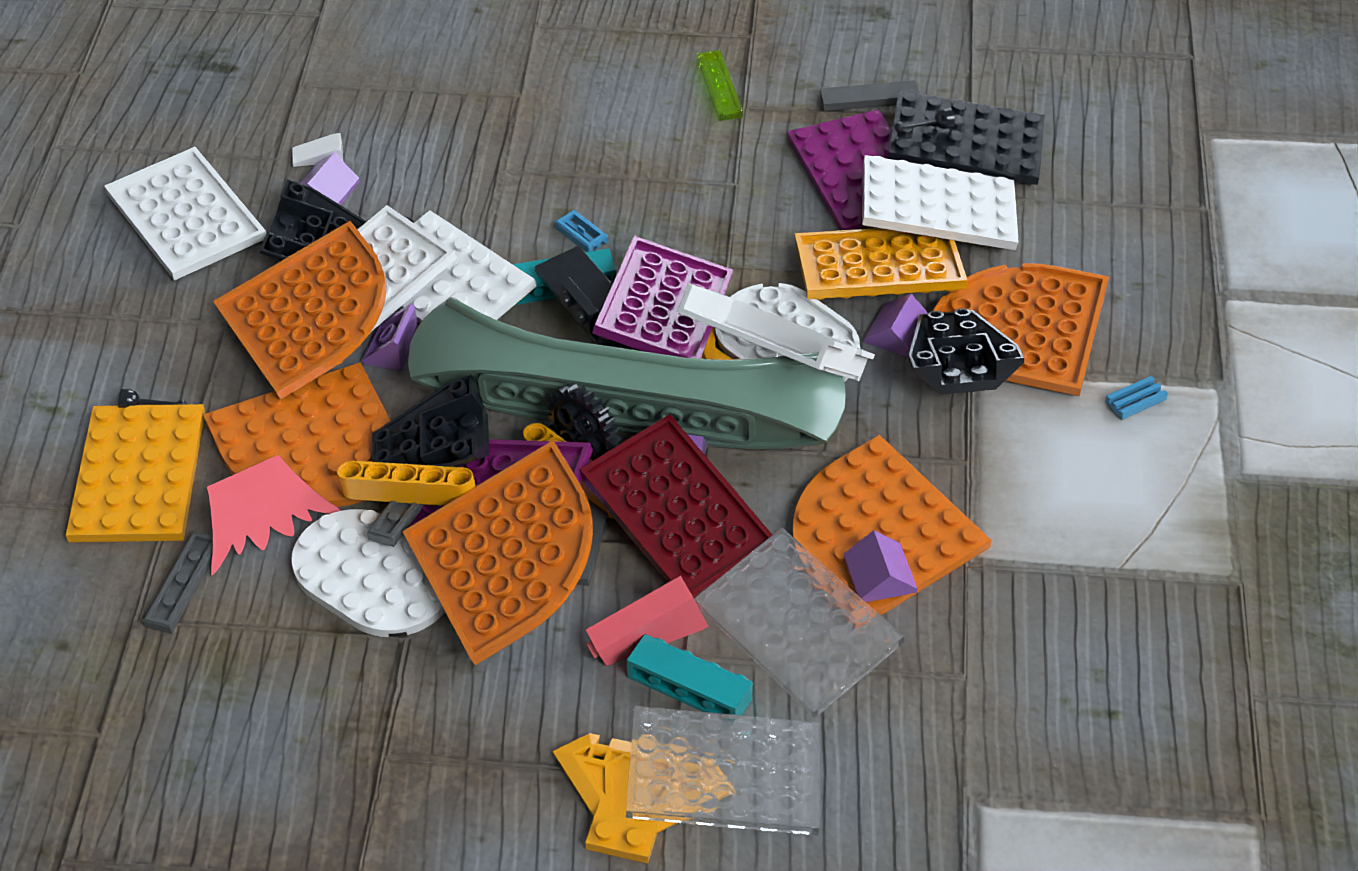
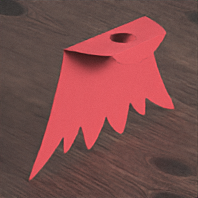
[207,455,341,575]

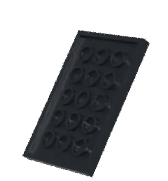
[888,91,1045,185]

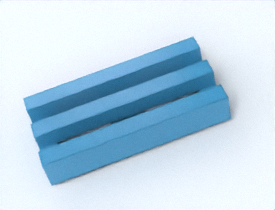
[555,210,608,252]
[1105,376,1168,420]

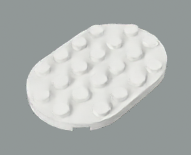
[715,283,860,382]
[292,509,445,637]

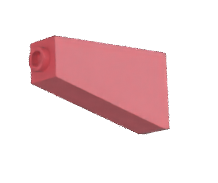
[586,576,709,666]

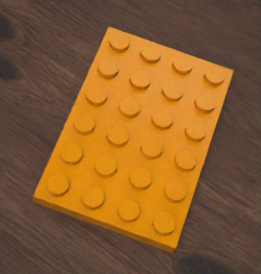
[795,228,967,300]
[66,404,205,542]

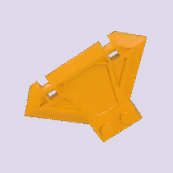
[553,733,735,864]

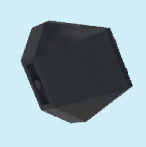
[259,179,367,261]
[909,308,1024,395]
[372,375,490,467]

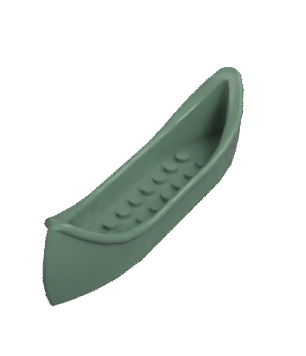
[408,297,846,449]

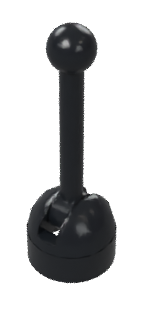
[894,108,955,132]
[118,389,187,408]

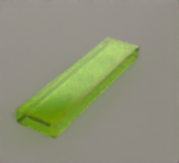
[697,50,743,121]

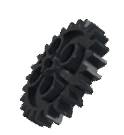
[546,383,622,461]

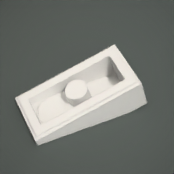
[292,133,343,167]

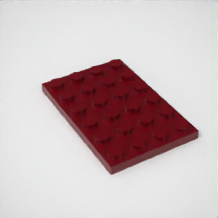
[579,414,778,599]

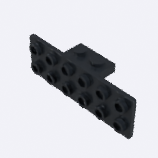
[535,246,642,351]

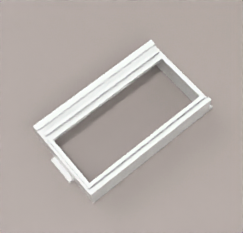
[677,283,875,381]

